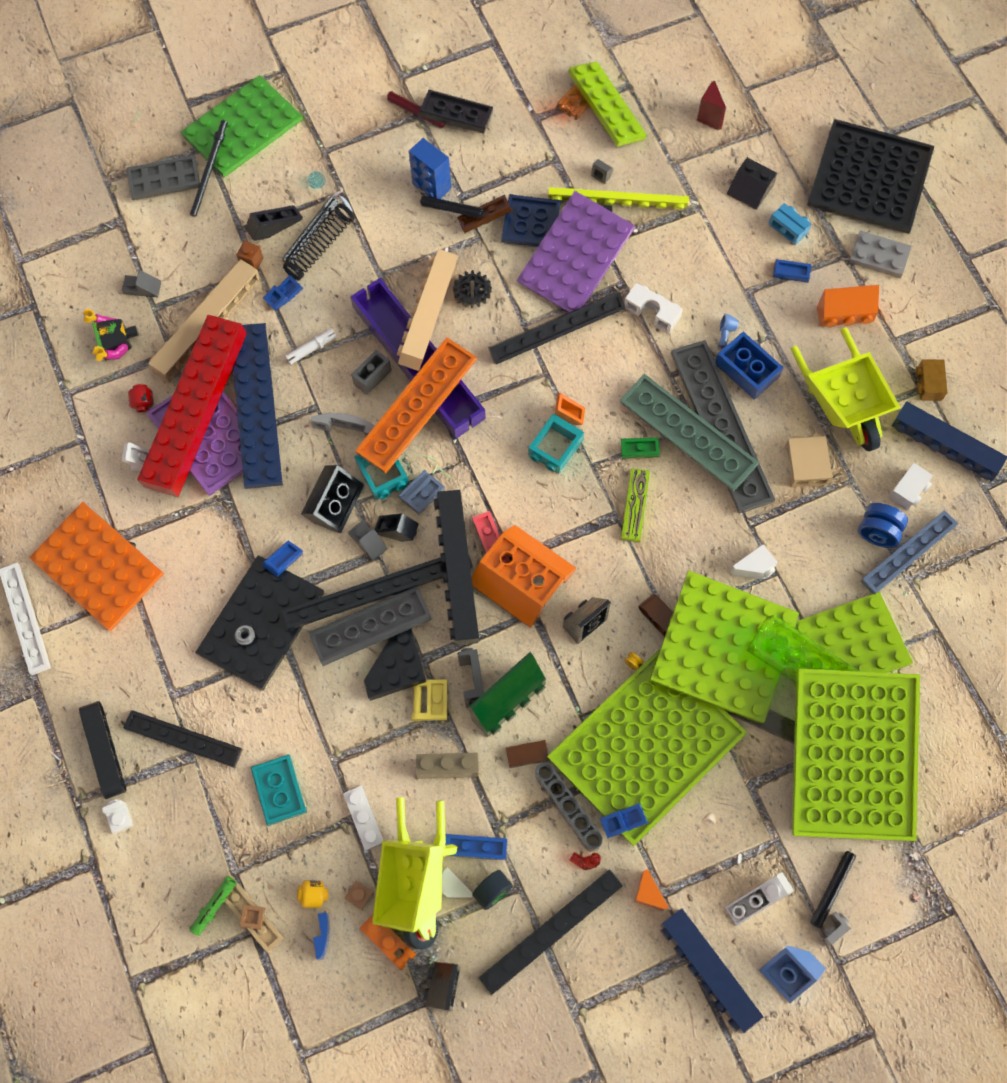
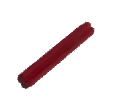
[387,91,446,128]

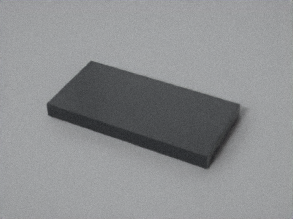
[419,89,493,134]

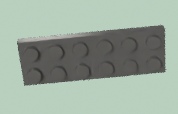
[309,586,432,666]

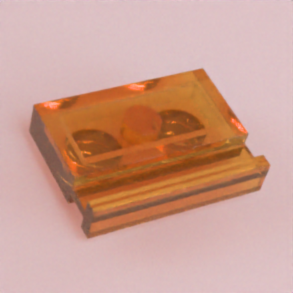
[556,85,590,120]

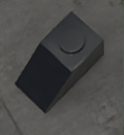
[374,513,419,542]

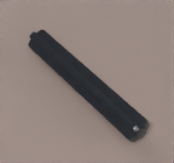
[420,196,484,218]
[810,851,856,928]

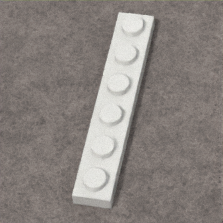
[0,563,51,675]

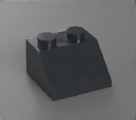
[727,157,777,210]

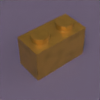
[915,359,948,401]

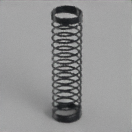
[283,203,355,281]

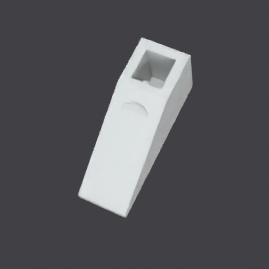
[725,872,794,926]

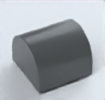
[591,159,613,184]

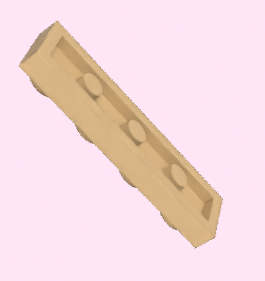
[214,874,285,953]

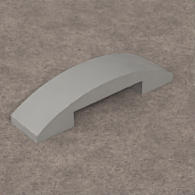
[310,413,374,438]

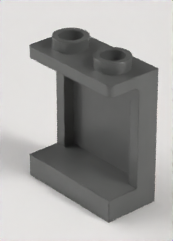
[457,648,484,708]

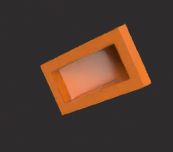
[555,393,585,425]
[634,869,668,911]

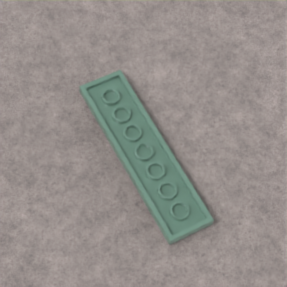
[620,374,759,492]

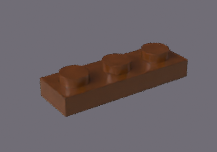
[457,195,512,234]

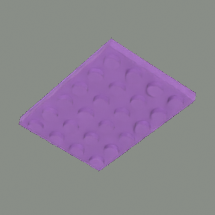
[517,191,635,313]
[146,392,243,496]

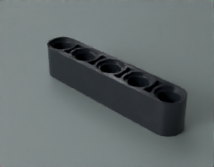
[79,701,127,799]

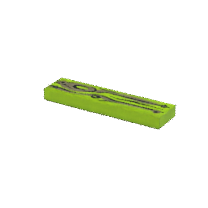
[621,468,650,543]

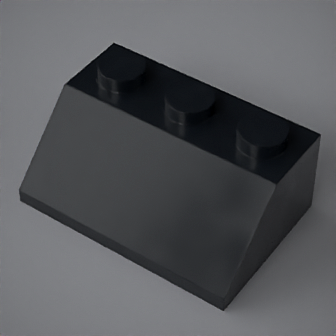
[301,465,365,533]

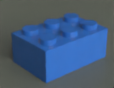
[409,138,451,199]
[715,331,783,400]

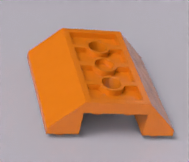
[472,525,576,628]

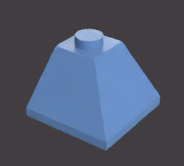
[759,945,826,1003]

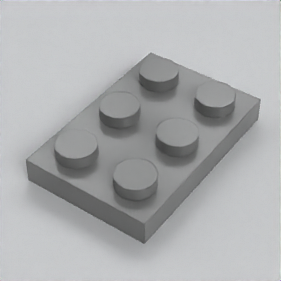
[849,230,911,278]

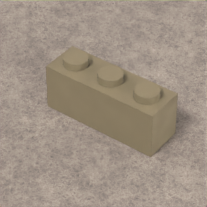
[416,753,479,779]

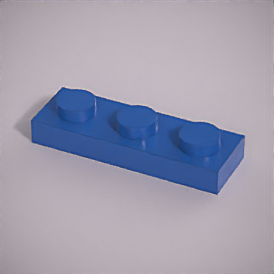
[445,834,508,861]

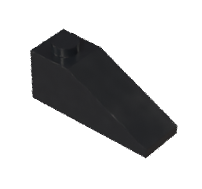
[245,205,303,241]

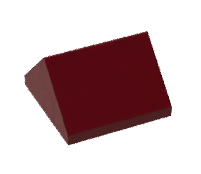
[697,81,726,130]

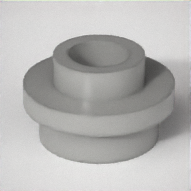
[235,625,255,645]

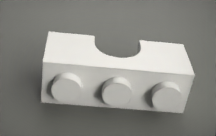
[624,283,683,334]

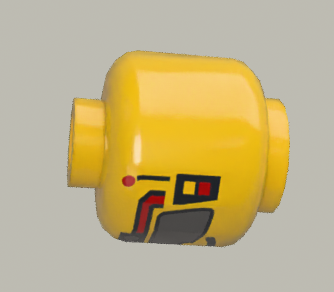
[297,880,328,908]

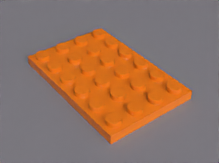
[29,502,164,631]

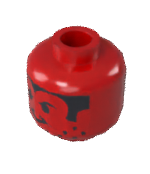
[128,384,154,413]

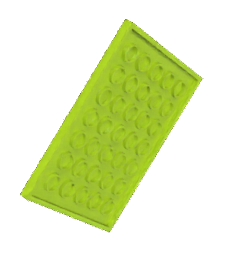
[547,649,748,847]
[791,668,920,841]

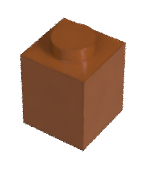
[236,241,264,269]

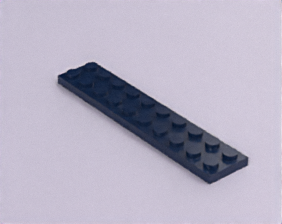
[233,323,283,489]

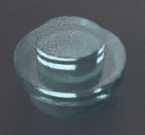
[308,171,325,189]

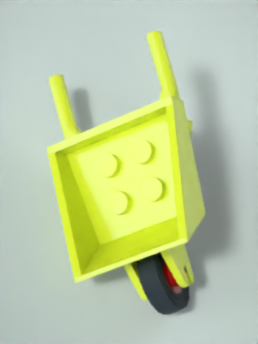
[791,327,900,452]
[372,797,457,949]

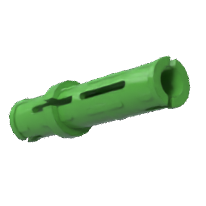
[189,876,237,936]

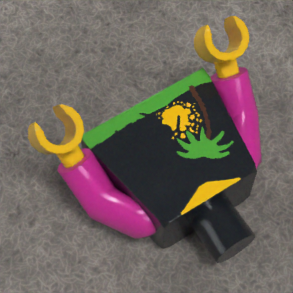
[83,309,139,361]

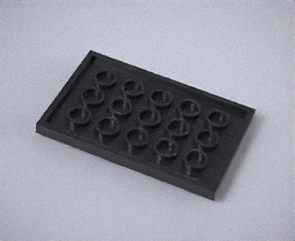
[195,555,324,691]

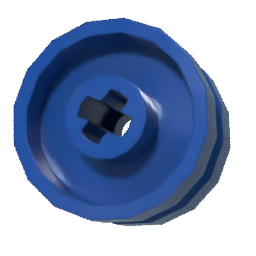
[858,503,908,548]

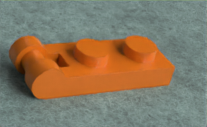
[360,914,416,971]

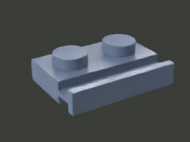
[399,470,445,515]

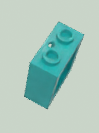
[528,414,584,474]
[354,455,409,500]

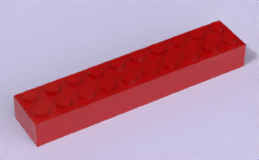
[137,314,247,498]

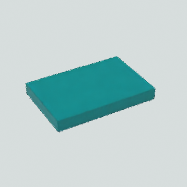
[250,754,307,826]

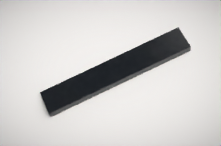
[123,710,243,768]

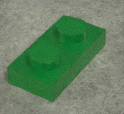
[621,437,660,459]

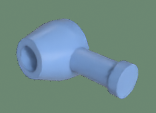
[718,314,739,348]

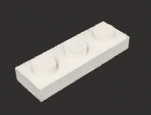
[343,785,384,851]

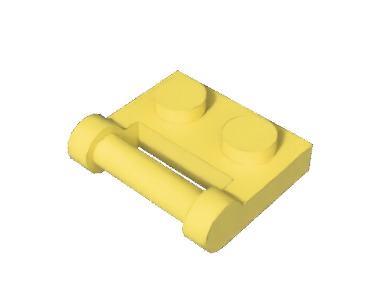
[411,679,448,722]

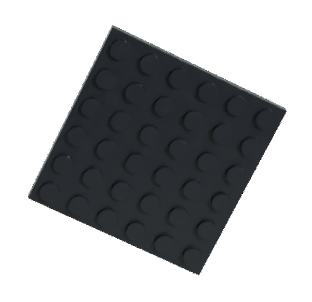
[807,119,935,234]

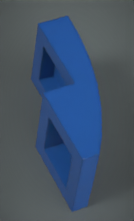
[263,275,303,310]
[600,803,648,838]
[313,912,330,960]

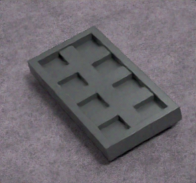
[126,155,200,200]

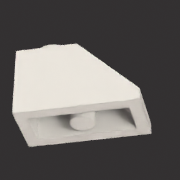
[730,545,778,579]

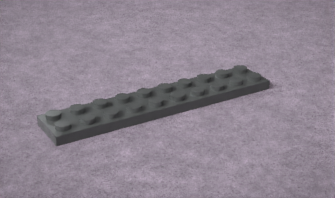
[671,340,775,514]

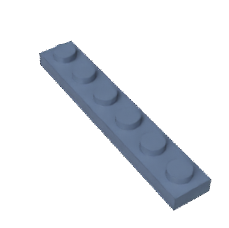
[860,510,958,594]

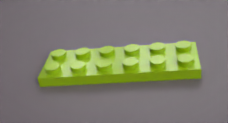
[568,61,647,147]

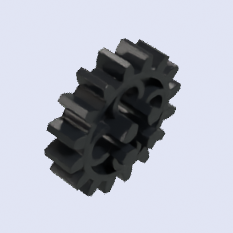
[453,270,492,308]

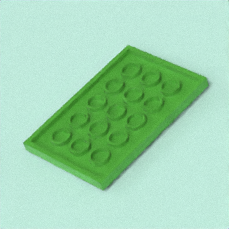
[181,75,303,178]

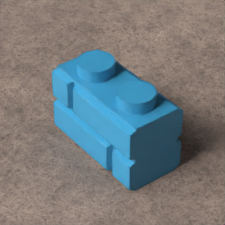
[769,203,811,245]

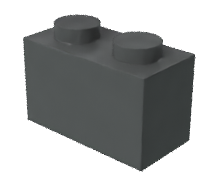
[351,349,392,395]

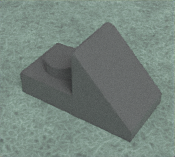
[121,270,162,298]
[348,520,388,561]

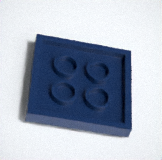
[501,194,561,247]

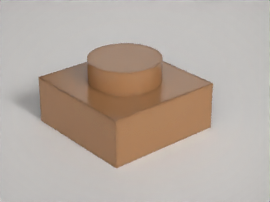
[344,881,374,910]
[239,904,266,930]

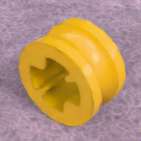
[624,652,644,671]

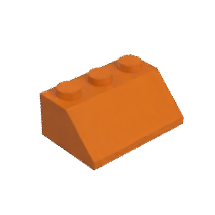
[817,284,879,327]

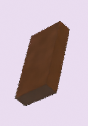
[506,740,549,768]

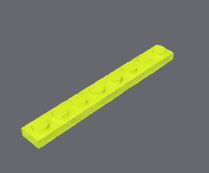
[548,187,689,210]

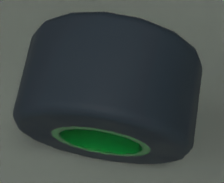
[472,870,513,910]

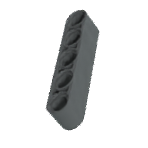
[535,763,603,852]

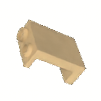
[785,435,832,487]

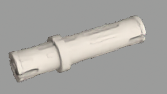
[285,328,337,365]

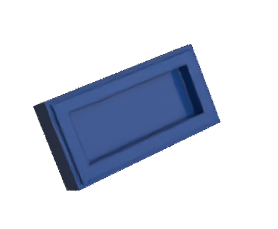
[773,259,811,283]
[263,540,303,577]

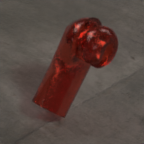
[569,852,601,870]

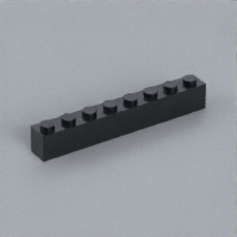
[434,489,479,646]

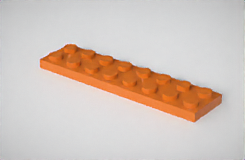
[355,337,477,474]

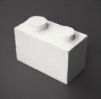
[888,463,933,510]

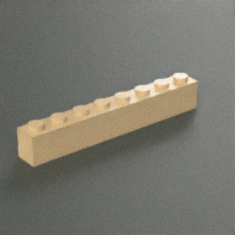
[397,249,458,371]
[148,259,260,383]

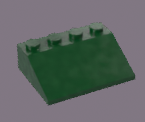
[469,652,546,737]

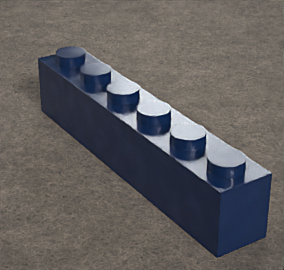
[891,401,1007,481]
[660,908,764,1033]

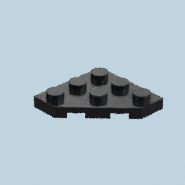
[364,628,427,701]

